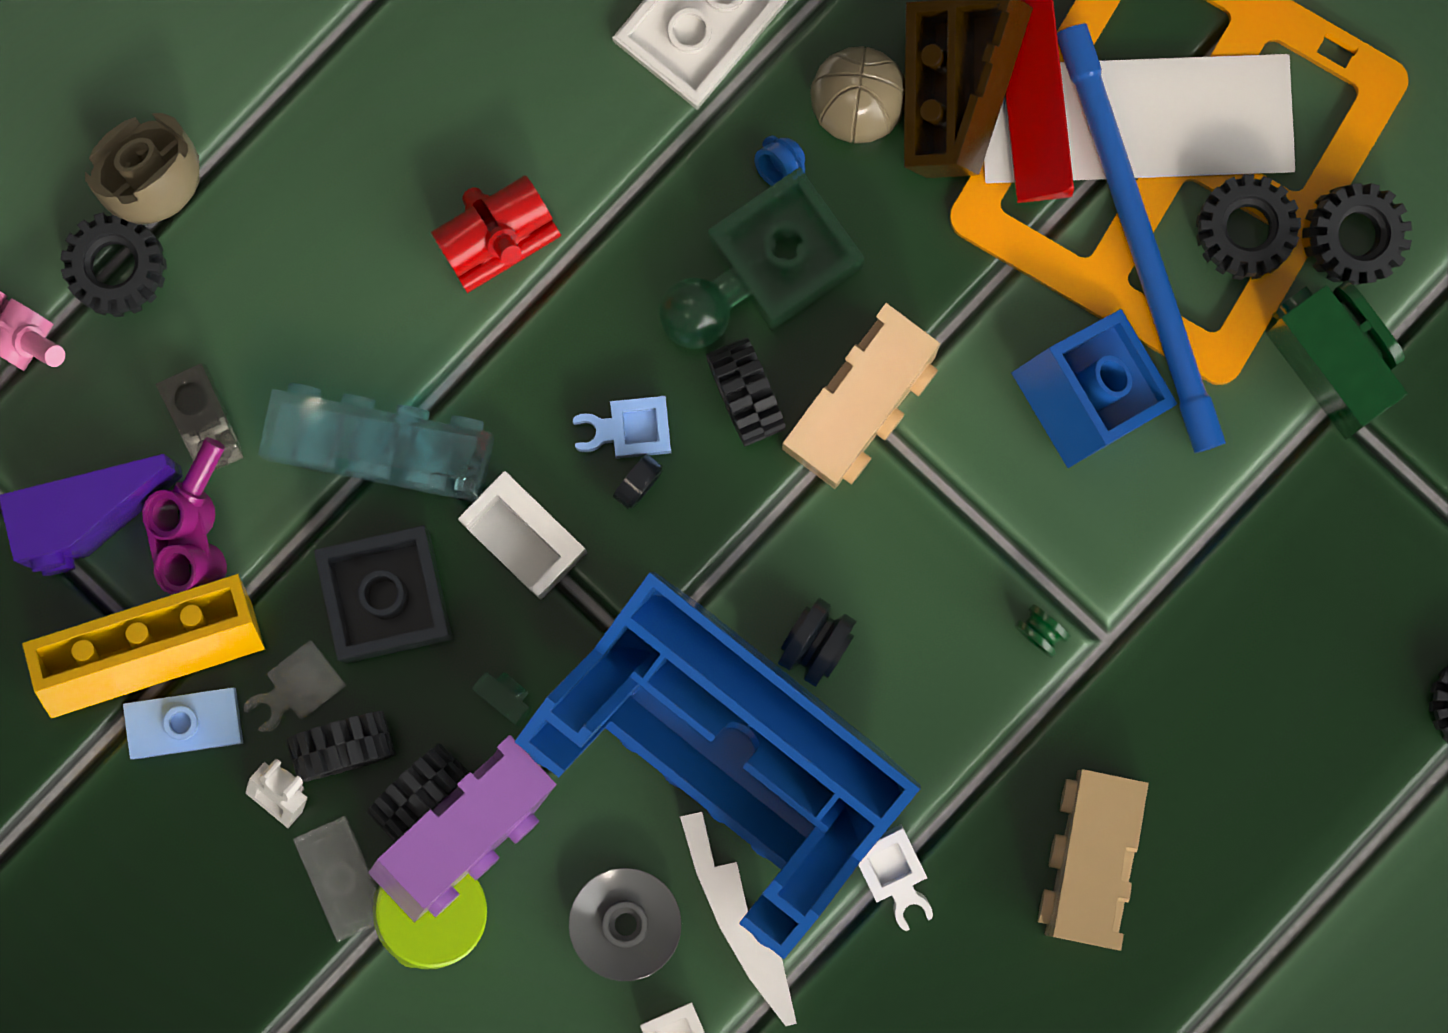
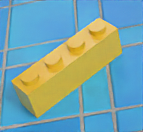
[22,574,265,718]

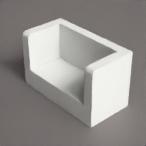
[458,471,587,600]

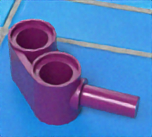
[142,437,227,595]

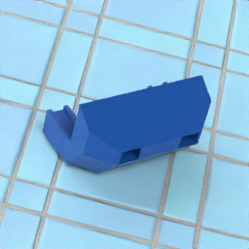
[515,572,921,959]

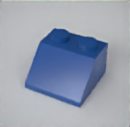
[1011,309,1178,468]

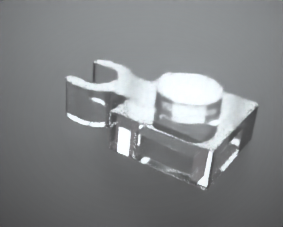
[243,640,346,732]

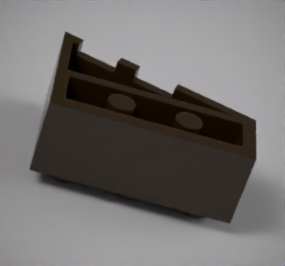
[904,0,1033,178]

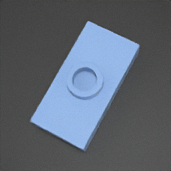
[123,688,243,760]

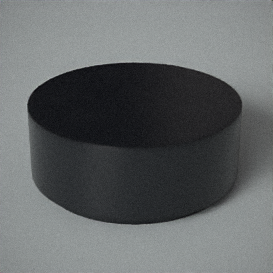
[613,454,663,509]

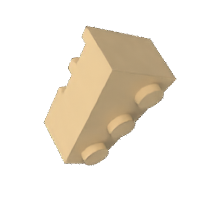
[782,303,940,489]
[1038,769,1149,951]

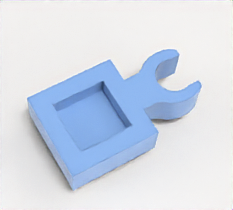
[573,396,671,459]

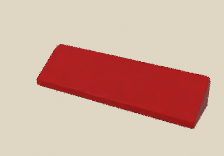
[1005,0,1074,203]

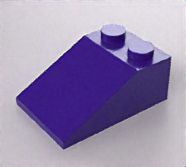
[0,454,183,576]

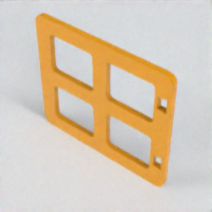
[950,0,1408,385]

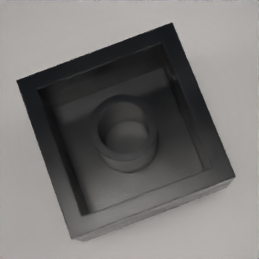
[314,525,453,664]

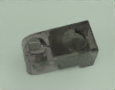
[155,363,244,471]

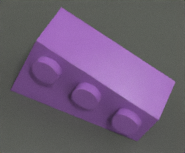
[369,735,557,923]

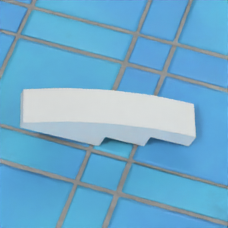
[680,812,797,1026]

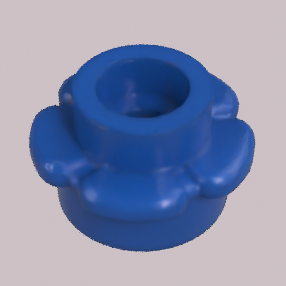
[754,135,805,188]

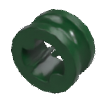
[1014,604,1071,658]

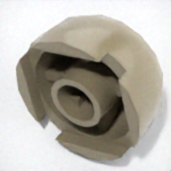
[85,113,200,224]

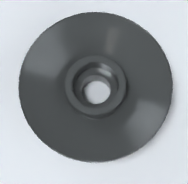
[569,868,682,981]

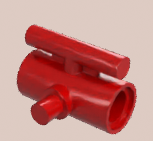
[431,175,561,294]

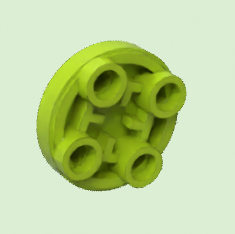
[373,873,487,969]

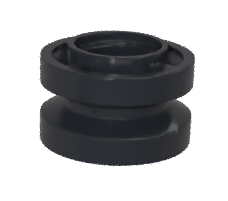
[778,597,857,687]

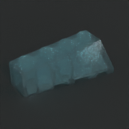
[258,383,495,502]

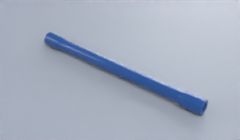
[1057,23,1226,454]

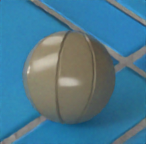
[810,46,905,144]

